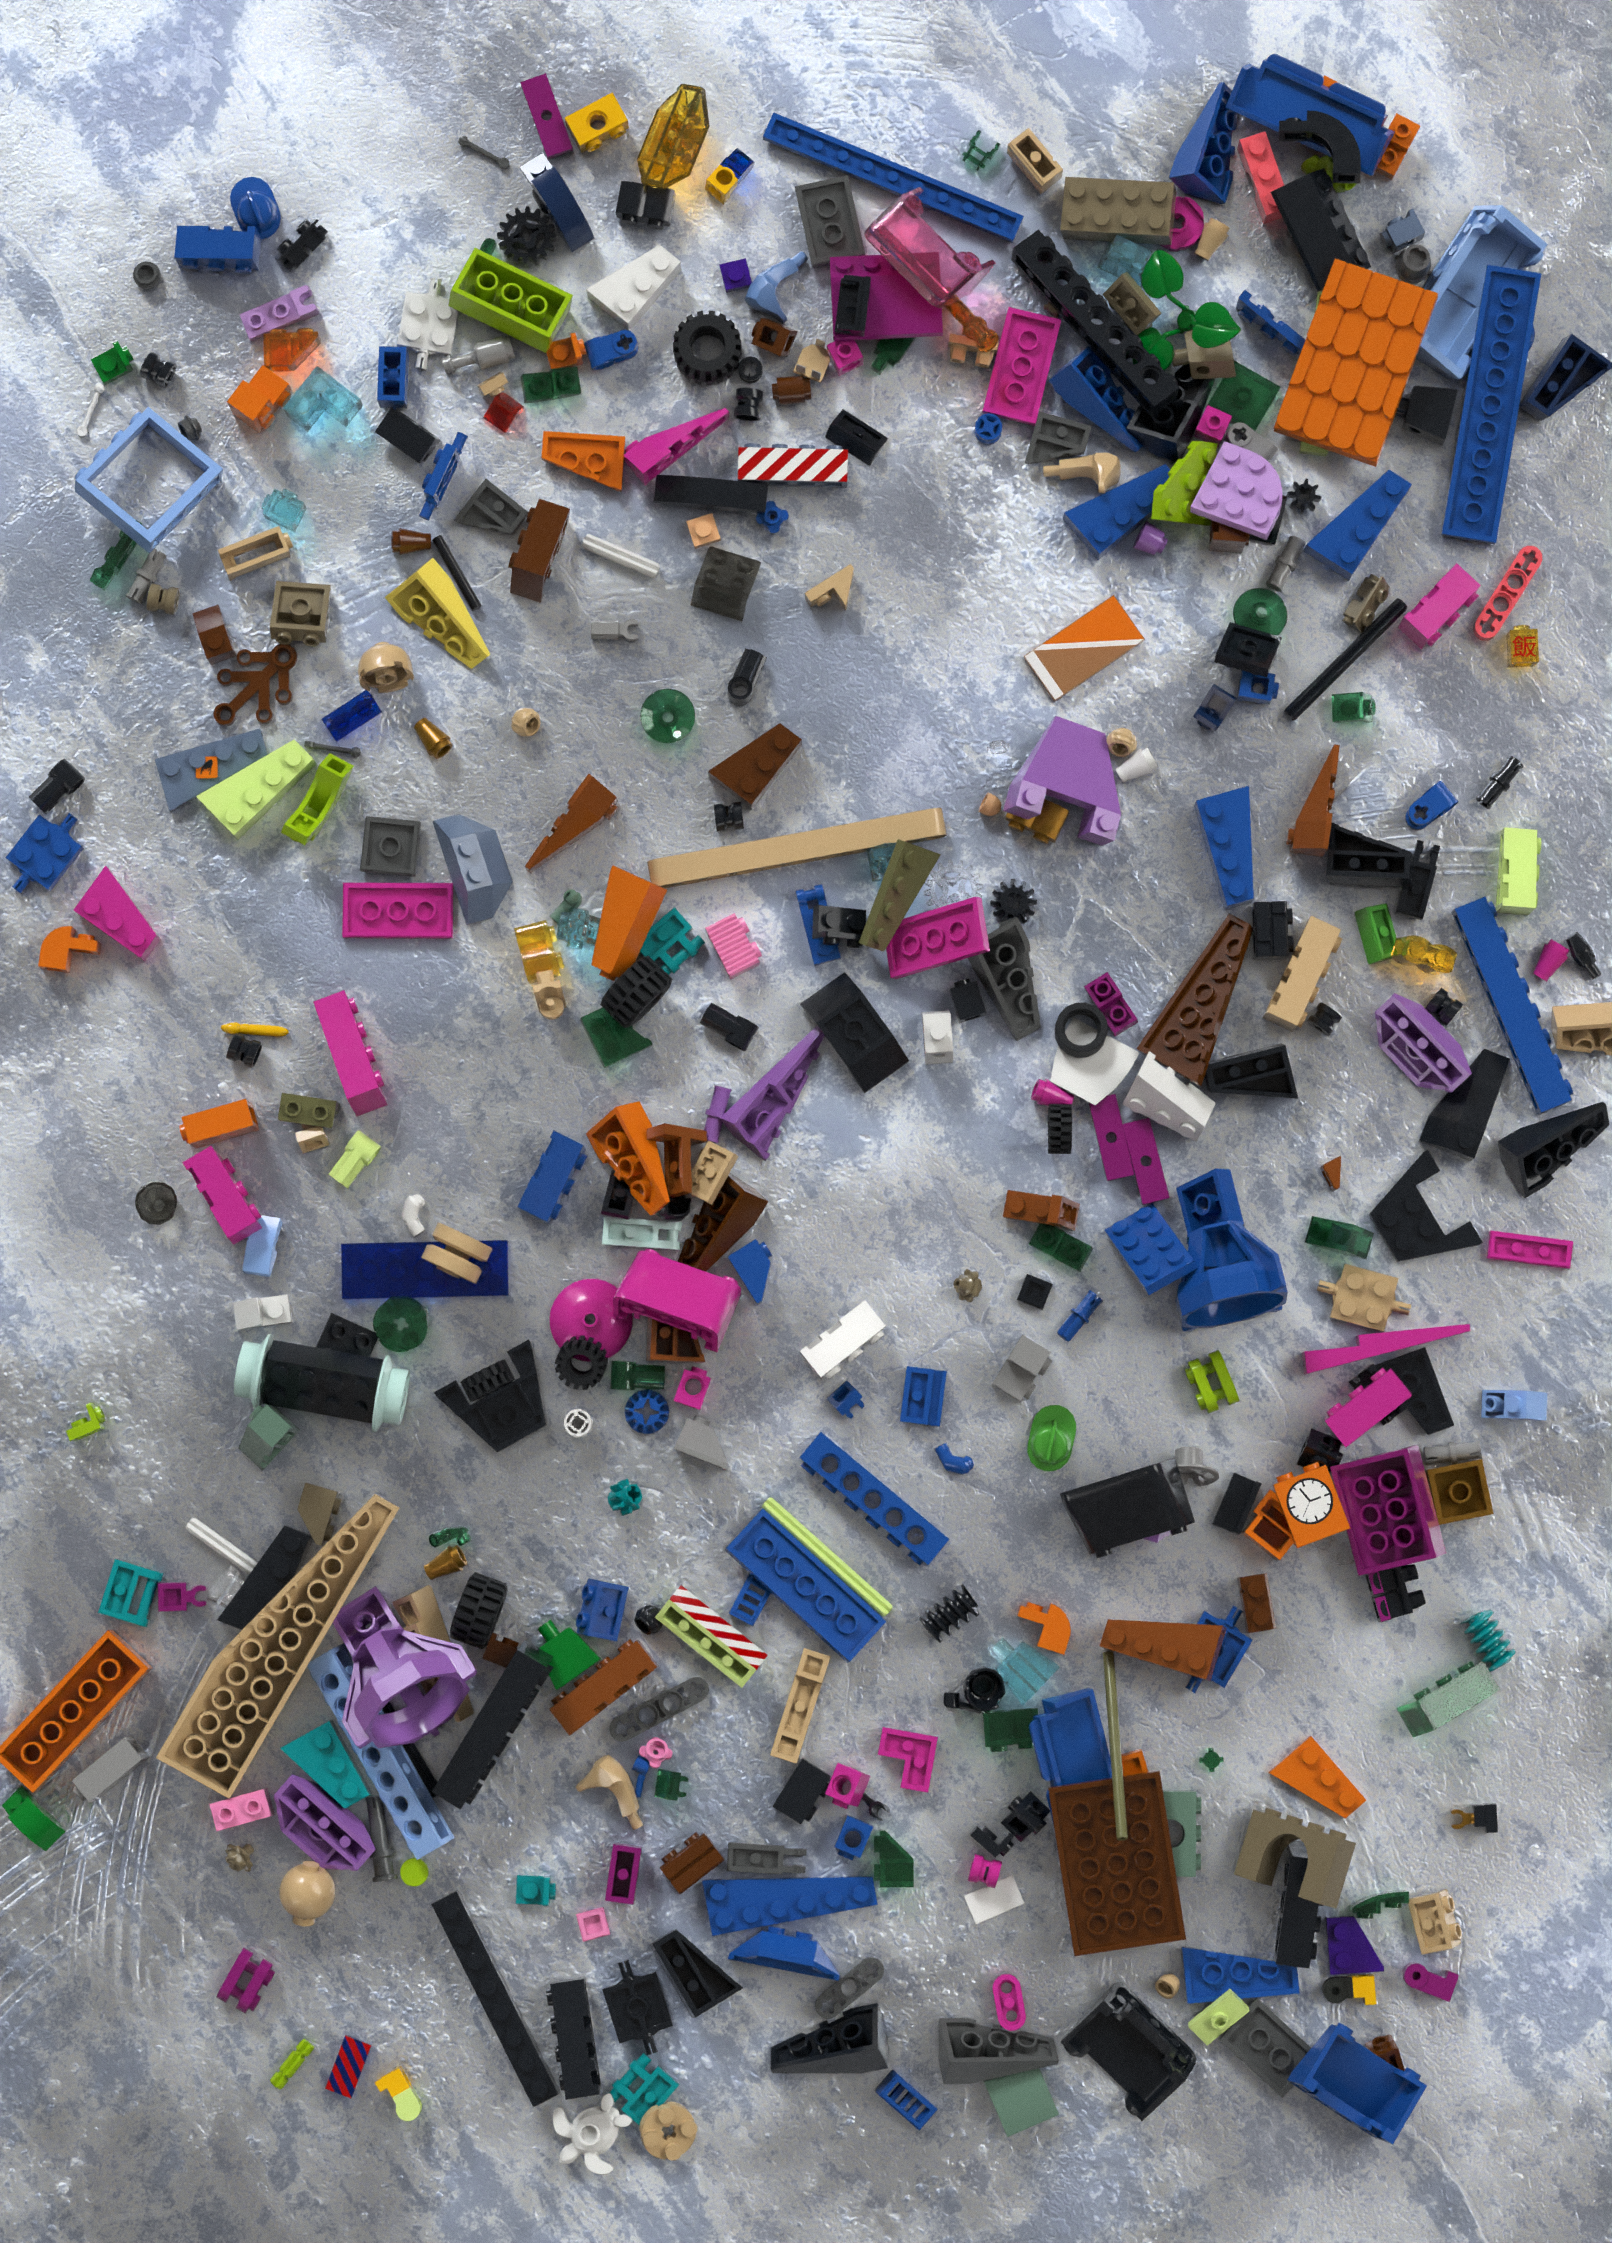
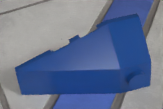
[1049,346,1143,452]

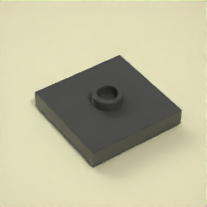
[360,816,421,877]

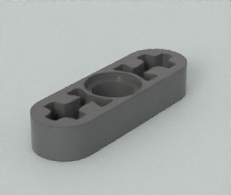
[815,1957,884,2019]

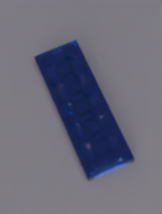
[341,1240,509,1300]

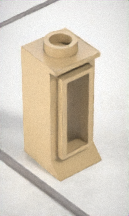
[218,526,293,581]

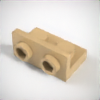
[689,1141,739,1205]
[1407,1889,1462,1955]

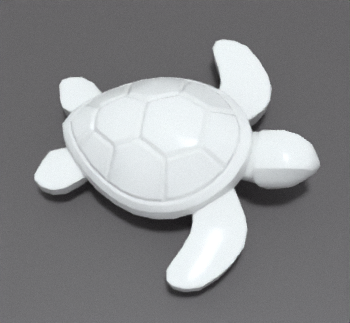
[553,2093,633,2175]

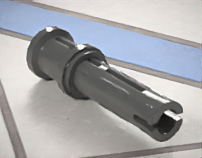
[365,1796,398,1882]

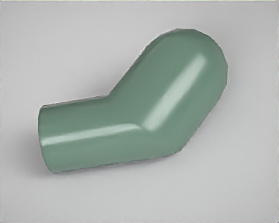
[549,889,582,925]

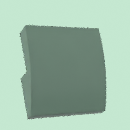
[984,2068,1059,2137]

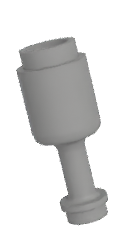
[442,336,515,374]

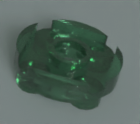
[373,1296,430,1352]

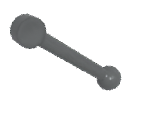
[458,136,509,169]
[304,741,361,758]

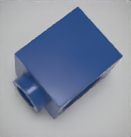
[834,1815,873,1860]

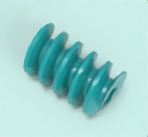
[1460,1609,1516,1673]

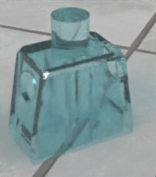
[1097,235,1153,288]
[991,1637,1060,1706]

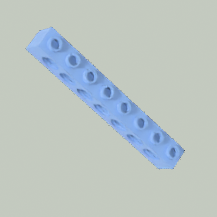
[307,1643,455,1860]

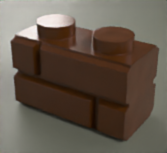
[1237,1573,1276,1633]
[660,1832,725,1894]

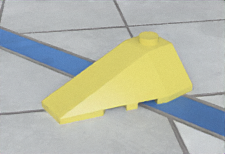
[385,558,490,669]

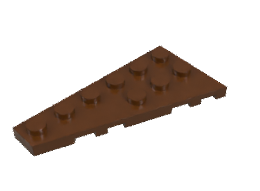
[1136,913,1254,1087]

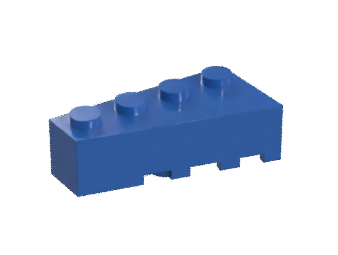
[1063,464,1170,560]
[1303,470,1412,581]
[1194,786,1254,910]

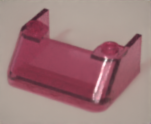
[864,187,996,308]

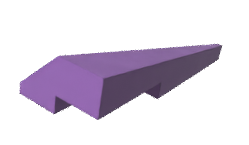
[720,1026,824,1161]

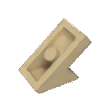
[805,564,854,610]

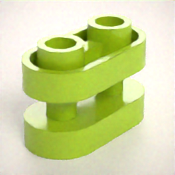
[1184,1350,1240,1414]

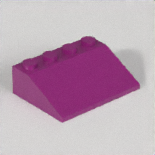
[830,252,943,341]
[1330,1445,1446,1576]

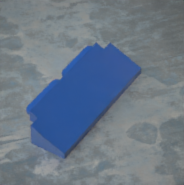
[1226,54,1395,176]
[1029,1688,1112,1825]

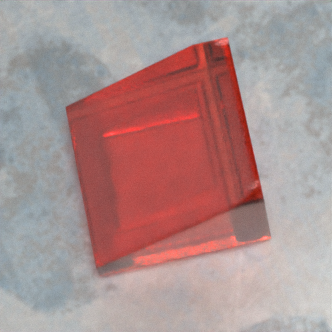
[483,392,524,433]

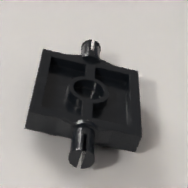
[602,1959,673,2055]

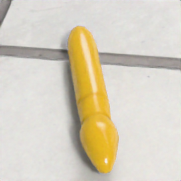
[221,1022,289,1037]

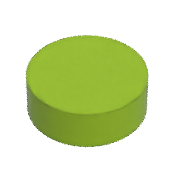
[400,1858,429,1886]

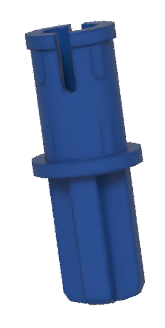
[1057,1290,1103,1342]

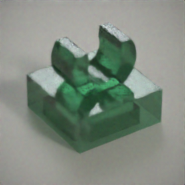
[654,1769,689,1801]

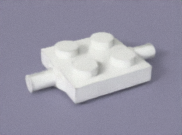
[397,278,458,371]

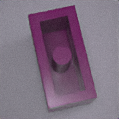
[605,1843,642,1905]

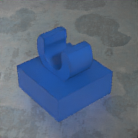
[827,1380,864,1418]

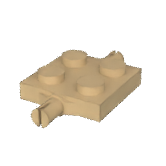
[1317,1263,1411,1332]

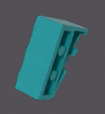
[280,1720,372,1809]

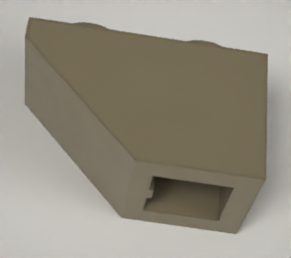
[297,1483,343,1546]

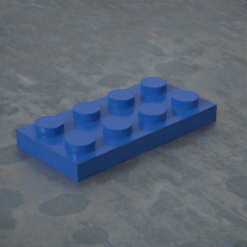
[1105,1203,1197,1295]

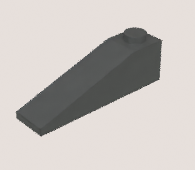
[968,917,1041,1041]
[939,2018,1059,2084]

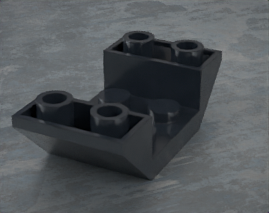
[800,972,909,1094]

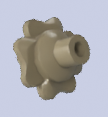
[953,1269,982,1302]
[225,1844,254,1872]

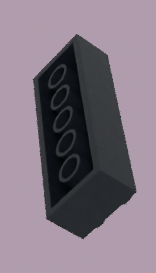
[432,1640,554,1810]

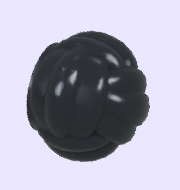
[634,1604,663,1635]

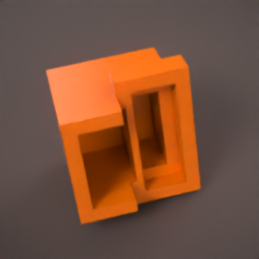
[1241,1489,1296,1560]

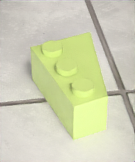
[1495,827,1541,915]

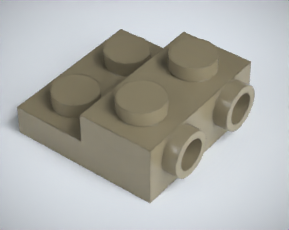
[270,581,331,647]

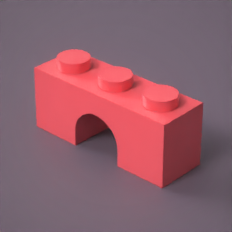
[1237,131,1284,224]

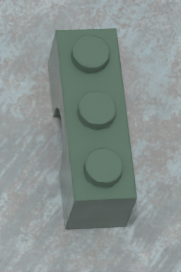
[1163,1790,1202,1877]

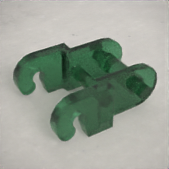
[962,130,1001,171]

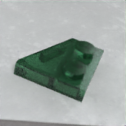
[580,1007,653,1069]

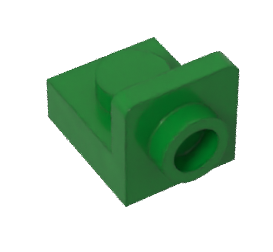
[91,341,134,385]

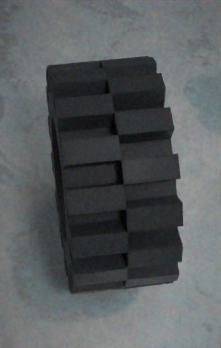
[1048,1104,1072,1154]
[555,1335,608,1390]
[460,1360,515,1402]

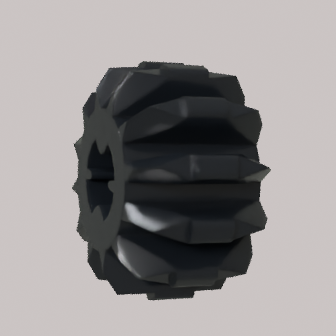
[990,879,1037,924]

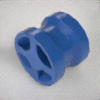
[974,413,1002,445]

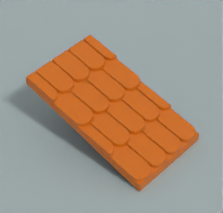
[1274,258,1438,467]

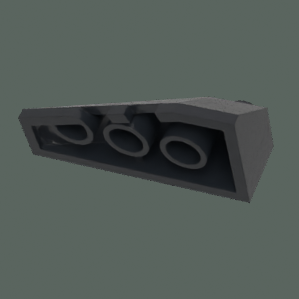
[1419,1049,1510,1161]
[1498,1102,1610,1198]
[771,2003,888,2074]

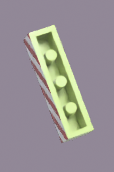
[655,1585,768,1688]

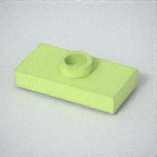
[1188,1989,1249,2046]

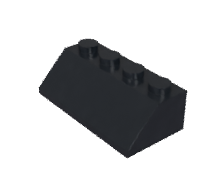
[1271,168,1371,291]

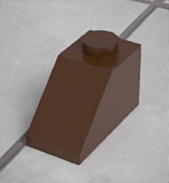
[192,605,237,665]

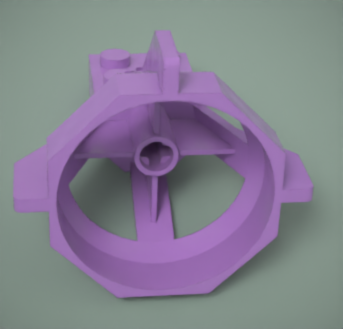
[333,1586,477,1749]

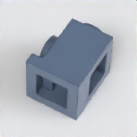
[1380,209,1425,253]

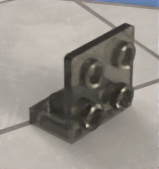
[690,546,761,621]

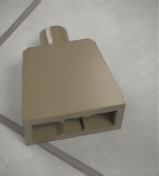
[1172,330,1236,379]

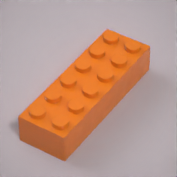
[0,1630,153,1793]

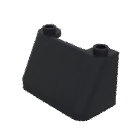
[1060,1458,1195,1558]
[1061,1982,1197,2121]

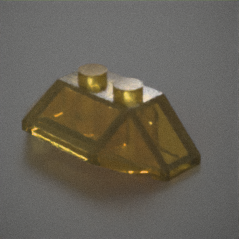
[637,84,710,189]

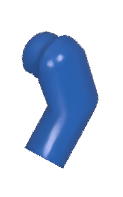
[934,1443,974,1475]

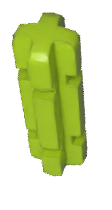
[270,2039,314,2089]

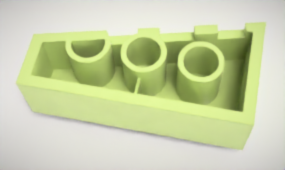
[196,740,316,840]

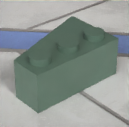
[238,1404,300,1471]

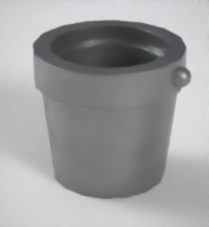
[1395,244,1432,284]

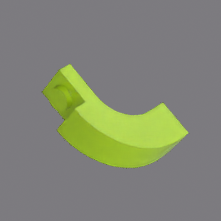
[281,753,354,845]

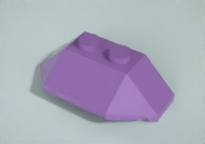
[1375,993,1472,1092]
[274,1774,376,1871]

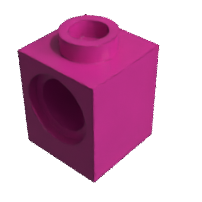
[827,340,863,377]
[1194,405,1232,448]
[674,1366,711,1411]
[825,1763,871,1809]

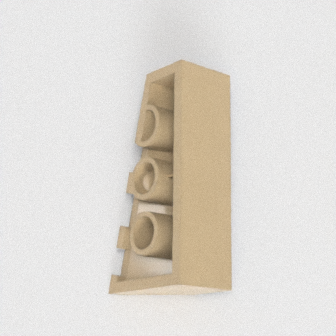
[1551,1002,1612,1055]

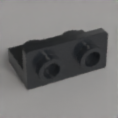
[812,905,866,948]

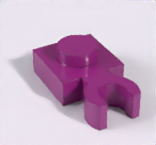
[158,1582,206,1612]

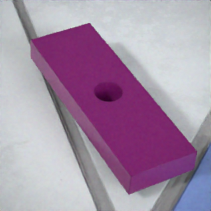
[520,73,573,160]
[1088,1094,1134,1181]
[1123,1118,1170,1205]

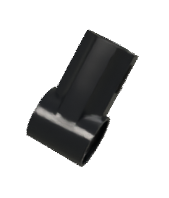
[727,648,767,706]
[29,759,85,814]
[700,1003,759,1051]

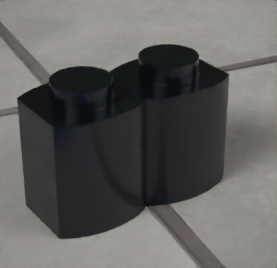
[616,181,676,230]

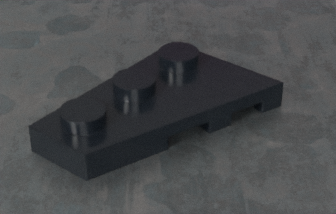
[1375,1347,1454,1435]

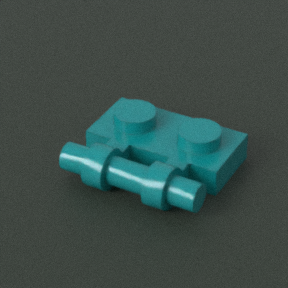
[640,907,705,975]
[609,2052,679,2125]

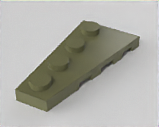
[859,839,941,952]

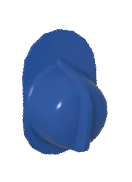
[230,177,281,239]

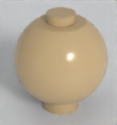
[279,1861,336,1926]

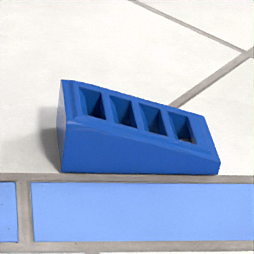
[729,1574,771,1626]
[875,2070,938,2131]

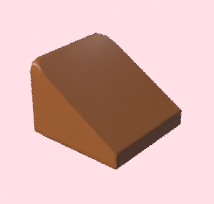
[1320,1156,1341,1191]

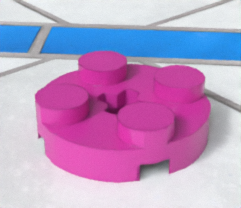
[1159,196,1204,252]

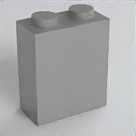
[72,1736,149,1803]

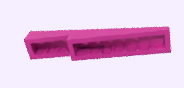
[1302,1324,1470,1375]

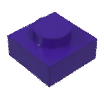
[719,258,752,293]

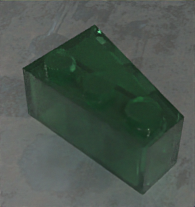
[1396,1660,1500,1737]

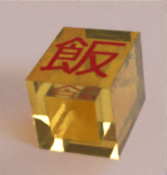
[1506,625,1539,667]

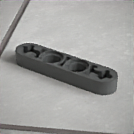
[609,1677,709,1742]

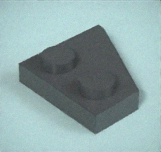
[1025,411,1092,464]
[454,479,528,534]

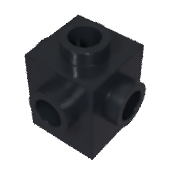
[1297,1428,1343,1473]
[1001,1791,1050,1842]

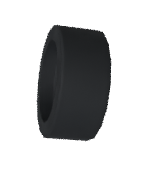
[1055,1002,1108,1058]

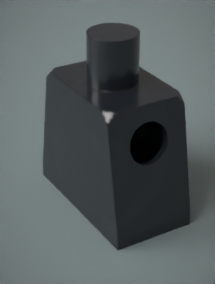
[1396,386,1458,445]

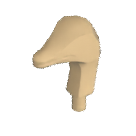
[1043,453,1121,494]
[576,1755,643,1830]

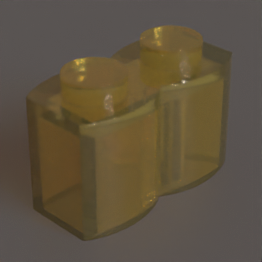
[514,920,565,984]
[1391,935,1457,975]

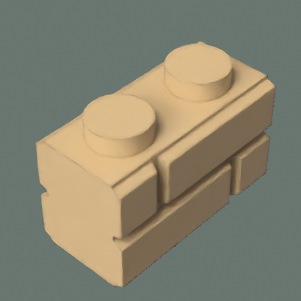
[1007,128,1063,194]

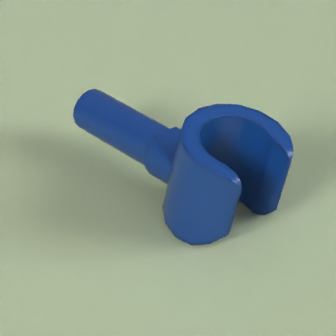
[632,1756,650,1797]

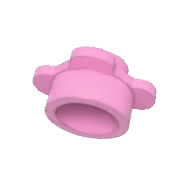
[639,1737,672,1768]

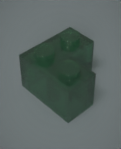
[981,1708,1038,1752]

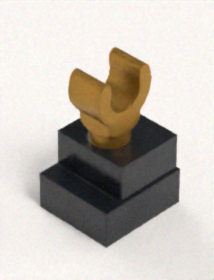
[1451,1803,1498,1833]

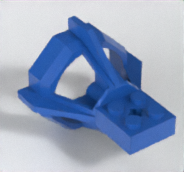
[1175,1168,1288,1332]

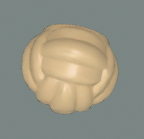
[511,708,541,737]
[1106,728,1137,757]

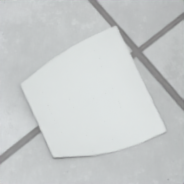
[1050,1018,1139,1105]

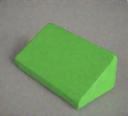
[1355,903,1401,964]

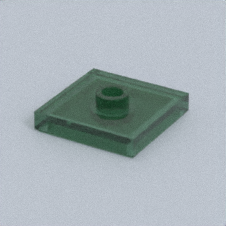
[1206,361,1281,431]

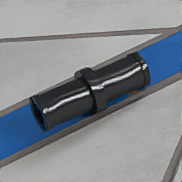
[1476,756,1524,809]

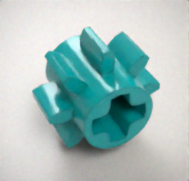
[608,1479,642,1516]

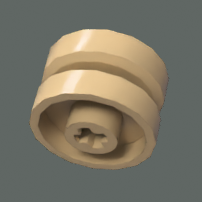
[421,1223,493,1284]

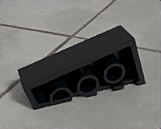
[546,1977,602,2100]

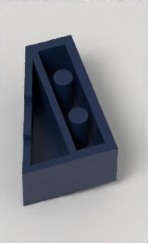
[1519,334,1612,421]

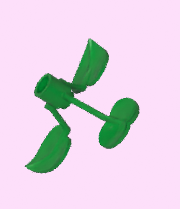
[1132,250,1241,370]

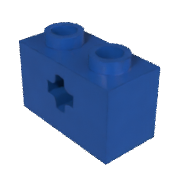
[377,346,409,408]

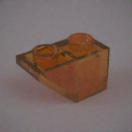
[263,328,321,372]

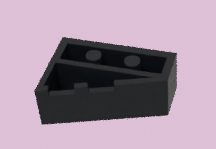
[649,1929,743,2018]

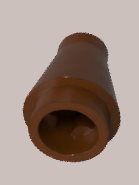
[391,528,431,555]

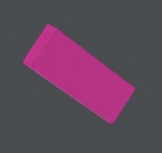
[1486,1231,1573,1269]

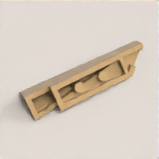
[392,1585,474,1722]

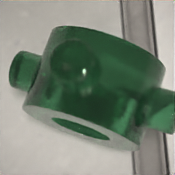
[480,238,497,255]
[1199,1747,1224,1772]

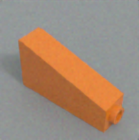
[591,865,667,981]

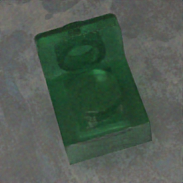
[1332,692,1376,723]

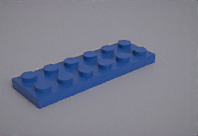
[725,1508,886,1663]

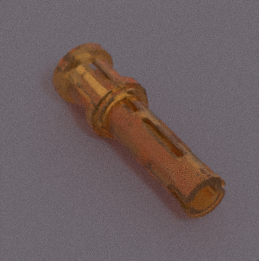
[941,290,999,352]

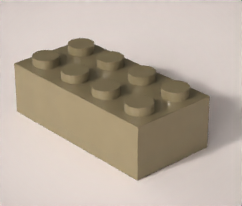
[1060,177,1177,245]

